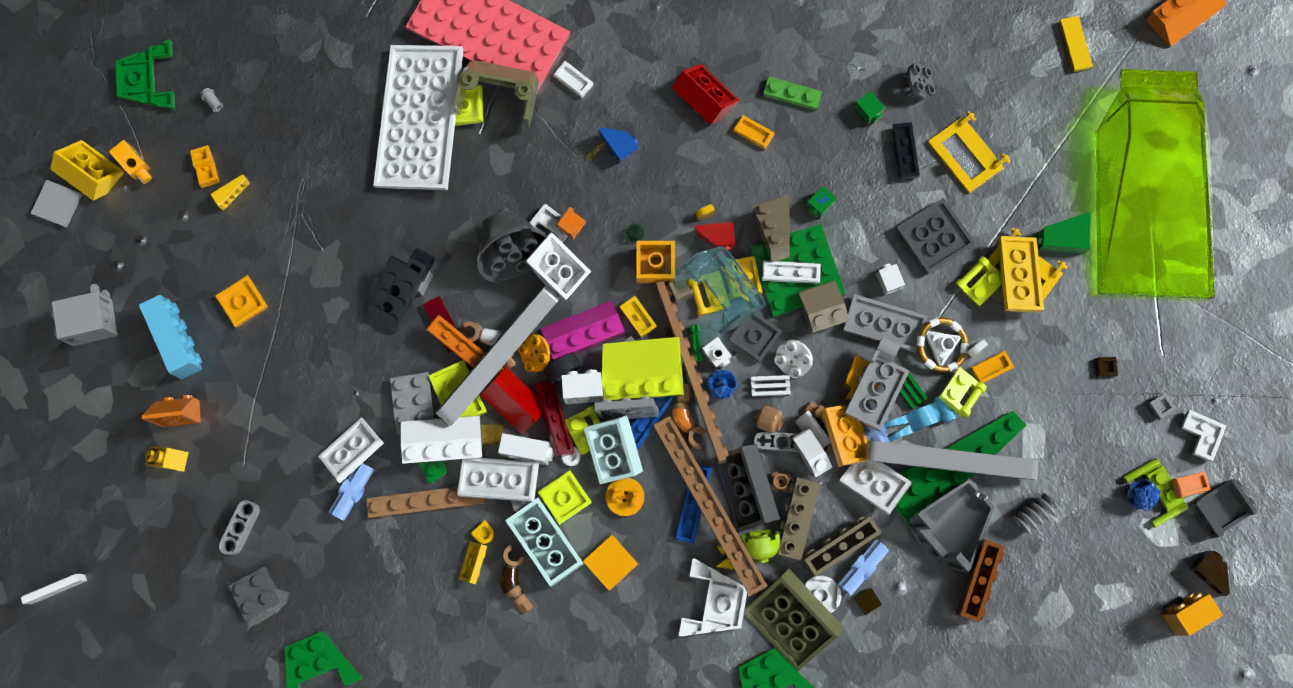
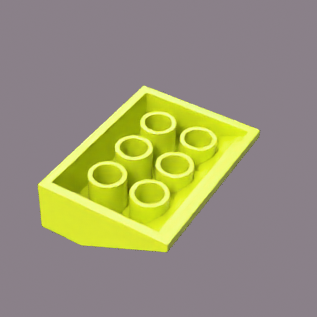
[602,337,684,401]

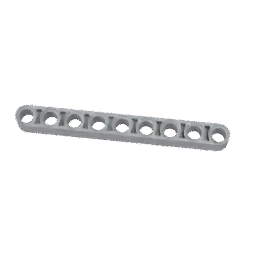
[436,285,560,426]
[865,440,1039,480]

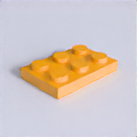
[821,404,867,467]

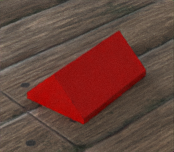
[480,367,542,434]

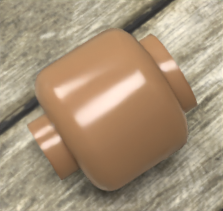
[754,405,784,433]

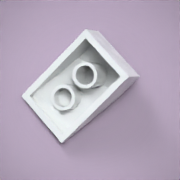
[526,232,591,300]

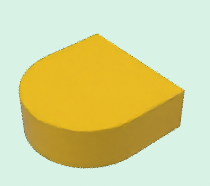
[695,204,716,220]
[470,520,495,544]

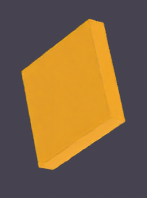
[215,275,268,328]
[583,535,638,591]

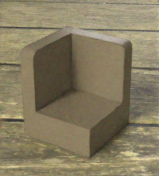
[668,279,694,305]

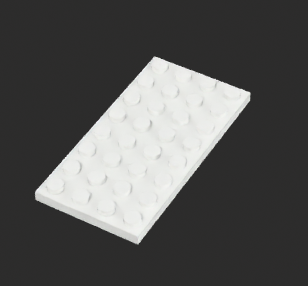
[373,45,463,190]

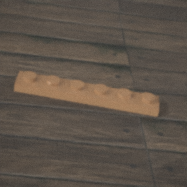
[367,487,486,518]

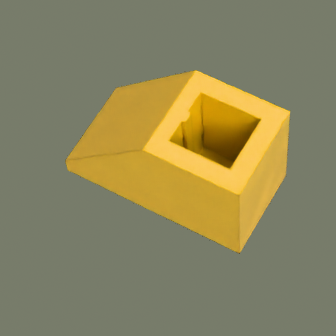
[145,446,189,472]

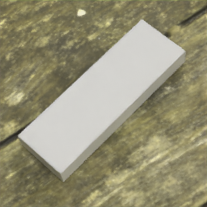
[762,261,821,284]
[21,573,87,604]

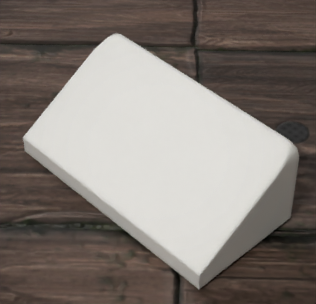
[796,411,831,449]

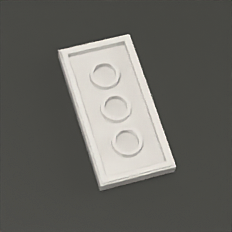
[457,458,539,502]

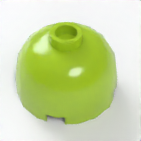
[740,530,780,563]

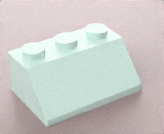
[584,415,643,484]

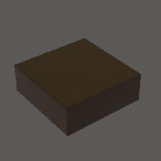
[1095,357,1118,378]
[854,588,882,615]

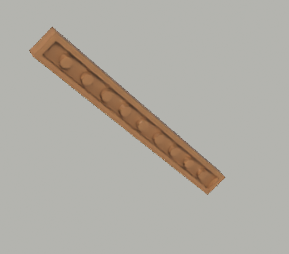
[656,280,729,465]
[653,416,767,597]

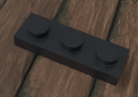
[892,122,920,180]

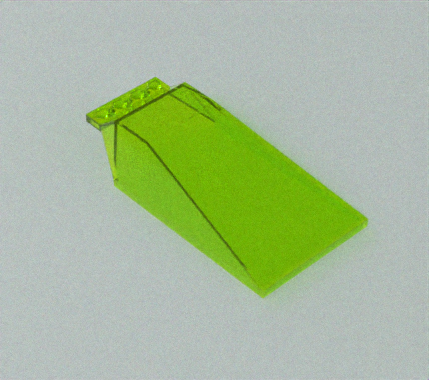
[1095,69,1215,299]

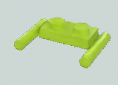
[1123,458,1189,528]

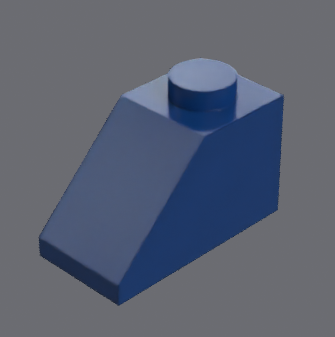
[598,127,639,163]

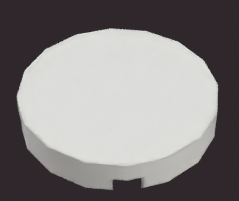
[805,576,841,613]

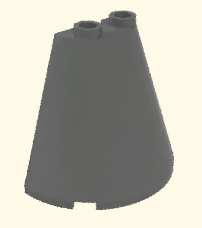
[909,479,994,572]

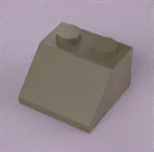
[798,281,849,333]

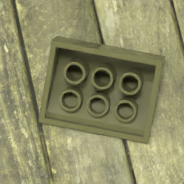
[744,569,844,671]

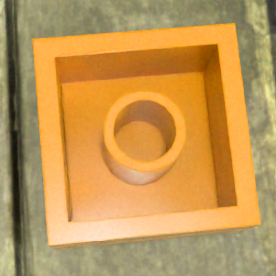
[636,241,675,283]
[1162,592,1223,636]

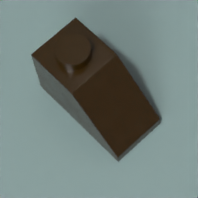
[1189,550,1230,596]

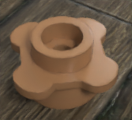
[770,471,791,492]

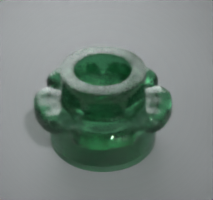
[626,224,644,242]

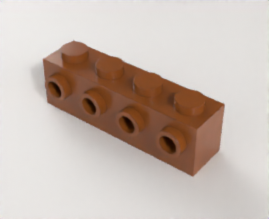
[956,539,1004,622]

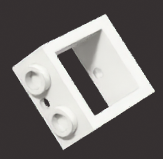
[498,433,554,466]

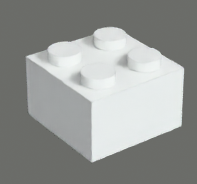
[562,370,603,404]

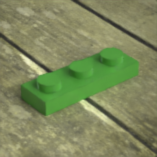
[763,76,822,111]

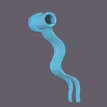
[884,396,958,442]

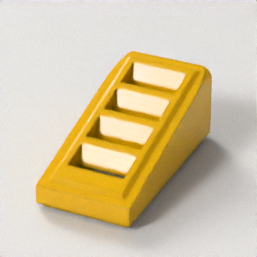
[211,175,250,210]

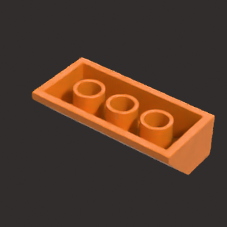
[1146,0,1226,48]

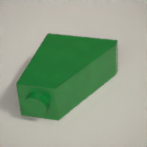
[1036,212,1091,254]

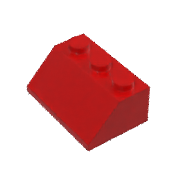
[671,64,740,125]

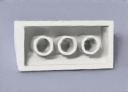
[401,416,482,463]

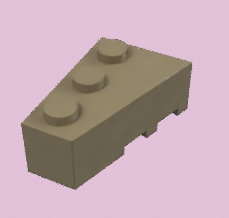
[753,195,790,263]

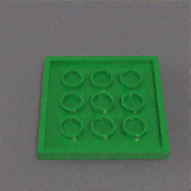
[749,224,846,318]

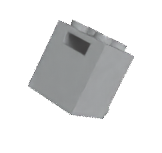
[51,284,118,346]

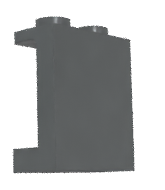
[1189,479,1258,538]

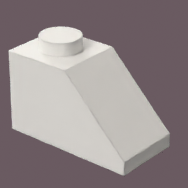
[792,428,832,477]

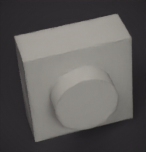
[1148,393,1177,420]

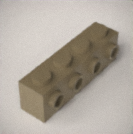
[777,478,820,561]
[802,516,882,577]

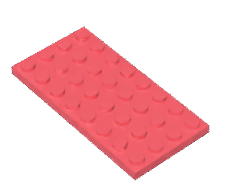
[406,0,570,92]

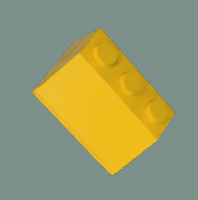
[51,140,124,201]

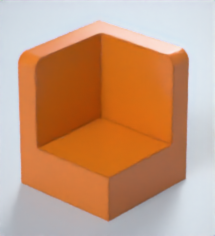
[557,207,586,240]

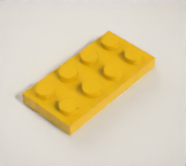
[998,236,1044,313]

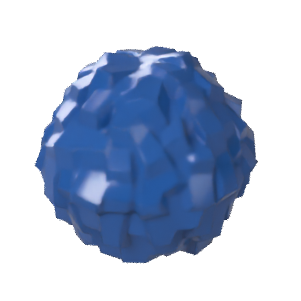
[706,369,737,400]
[1127,479,1160,512]

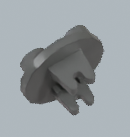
[904,63,935,99]

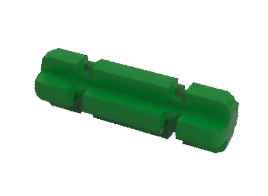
[689,324,703,362]

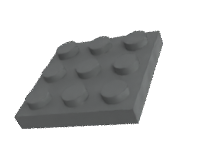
[896,197,976,275]

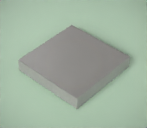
[31,180,83,228]

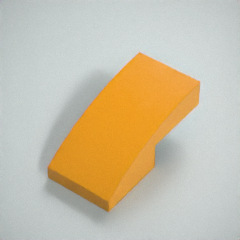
[190,145,220,188]

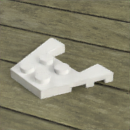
[679,559,747,636]

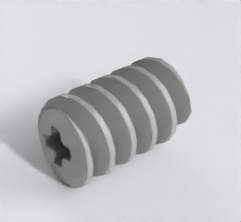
[1012,493,1057,535]

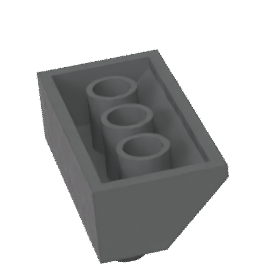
[714,444,780,532]

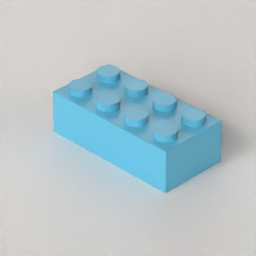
[139,295,203,380]

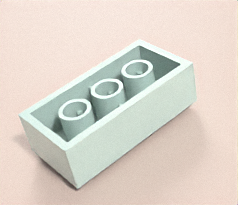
[505,498,584,587]

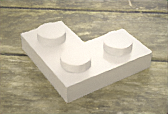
[1181,410,1226,462]

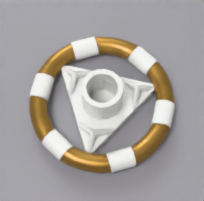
[916,317,969,373]

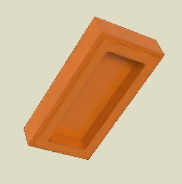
[1171,471,1211,499]

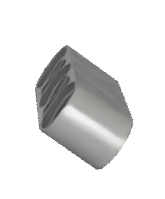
[219,500,260,555]

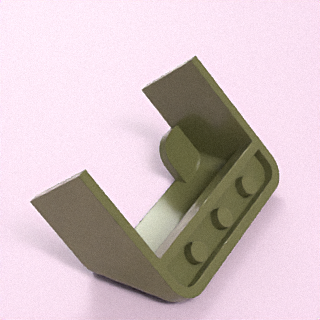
[453,61,539,128]

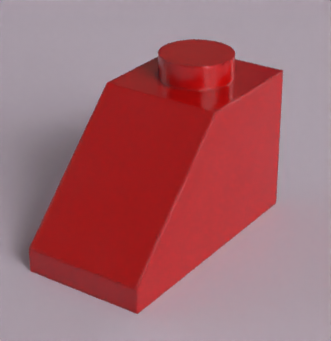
[695,222,735,252]

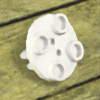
[774,340,813,378]

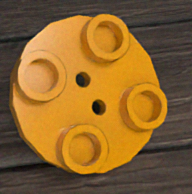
[518,334,553,372]
[606,478,644,516]

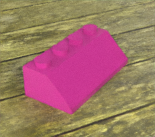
[540,301,625,361]

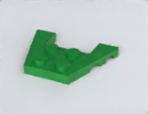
[116,39,175,110]
[285,631,363,688]
[739,648,814,688]

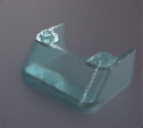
[676,246,766,335]

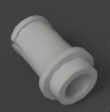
[200,88,223,112]

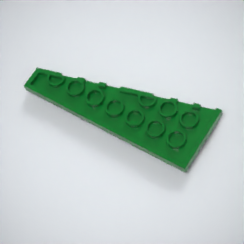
[894,411,1026,527]

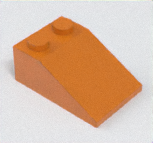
[142,395,201,427]

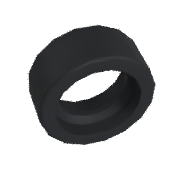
[543,353,582,384]

